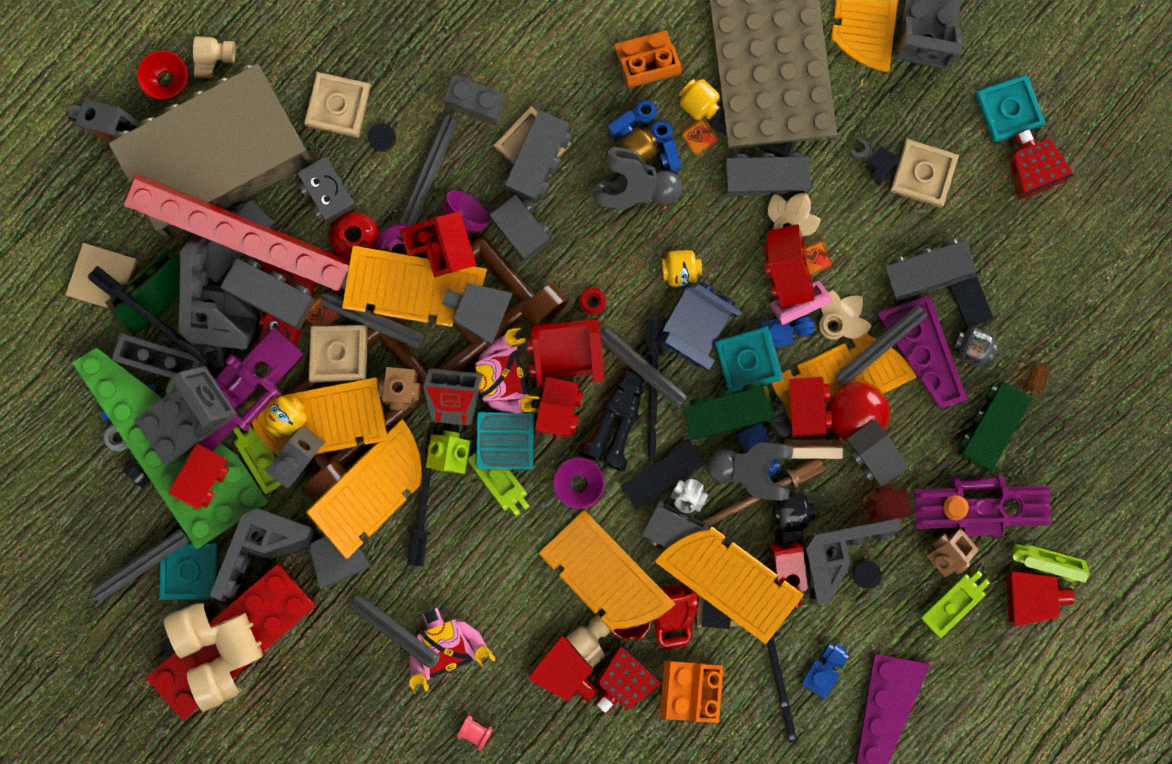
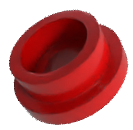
[579,288,606,316]

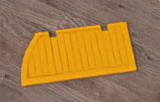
[831,0,898,73]
[342,246,487,327]
[771,333,917,424]
[246,377,388,455]
[306,419,422,559]
[539,510,676,632]
[655,527,804,644]

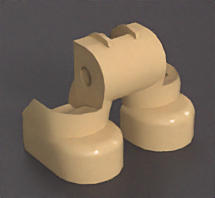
[164,603,263,712]

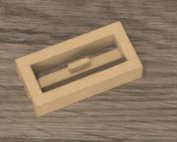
[784,439,843,459]

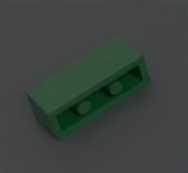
[105,247,180,335]
[958,381,1033,472]
[683,382,776,440]

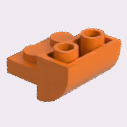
[614,30,681,89]
[660,661,724,723]

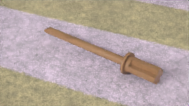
[702,459,826,527]

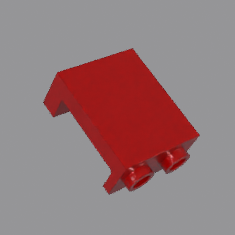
[527,319,604,387]

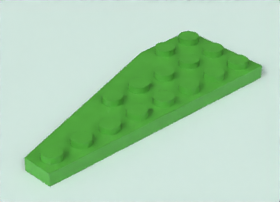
[72,347,269,550]

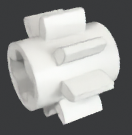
[671,479,708,513]

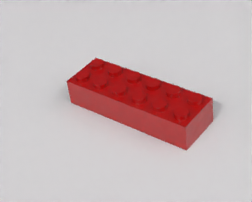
[146,562,317,721]

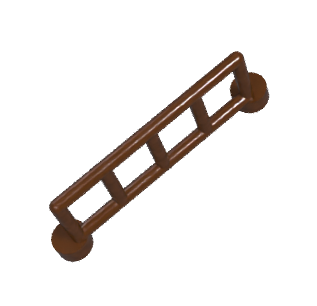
[284,236,569,503]

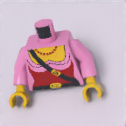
[475,328,539,413]
[409,608,495,694]

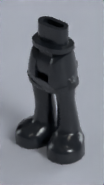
[576,370,645,472]

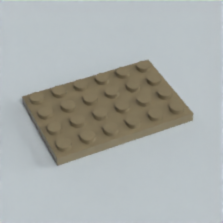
[709,0,837,149]

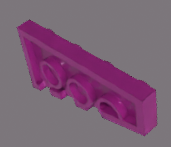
[876,295,968,409]
[855,654,931,764]

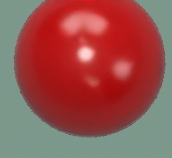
[827,382,890,443]

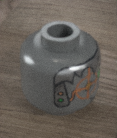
[954,326,998,367]

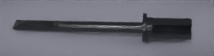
[88,266,207,362]
[643,320,665,461]
[407,426,436,567]
[758,632,797,743]

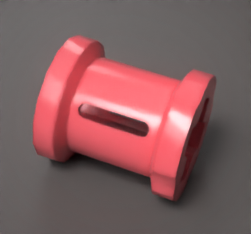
[456,715,493,751]

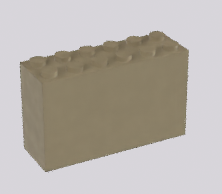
[109,63,313,241]

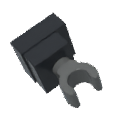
[850,139,900,186]

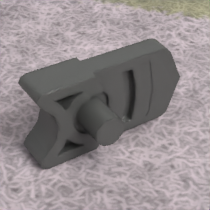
[201,344,226,373]
[769,396,792,437]

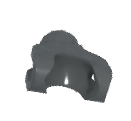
[593,147,683,210]
[706,442,794,500]

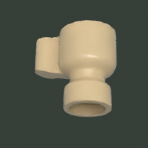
[193,36,236,79]
[566,614,611,668]

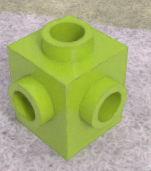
[426,431,470,474]

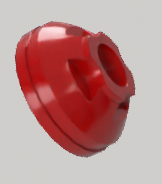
[137,50,189,101]
[330,212,380,262]

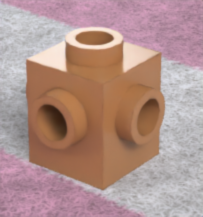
[379,367,421,411]
[927,528,979,577]

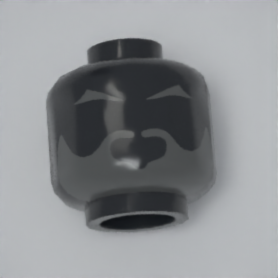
[773,494,815,530]

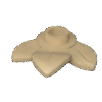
[768,192,821,236]
[819,290,871,340]

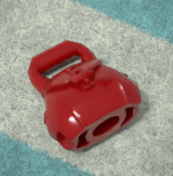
[654,584,699,650]

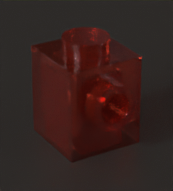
[866,485,912,523]

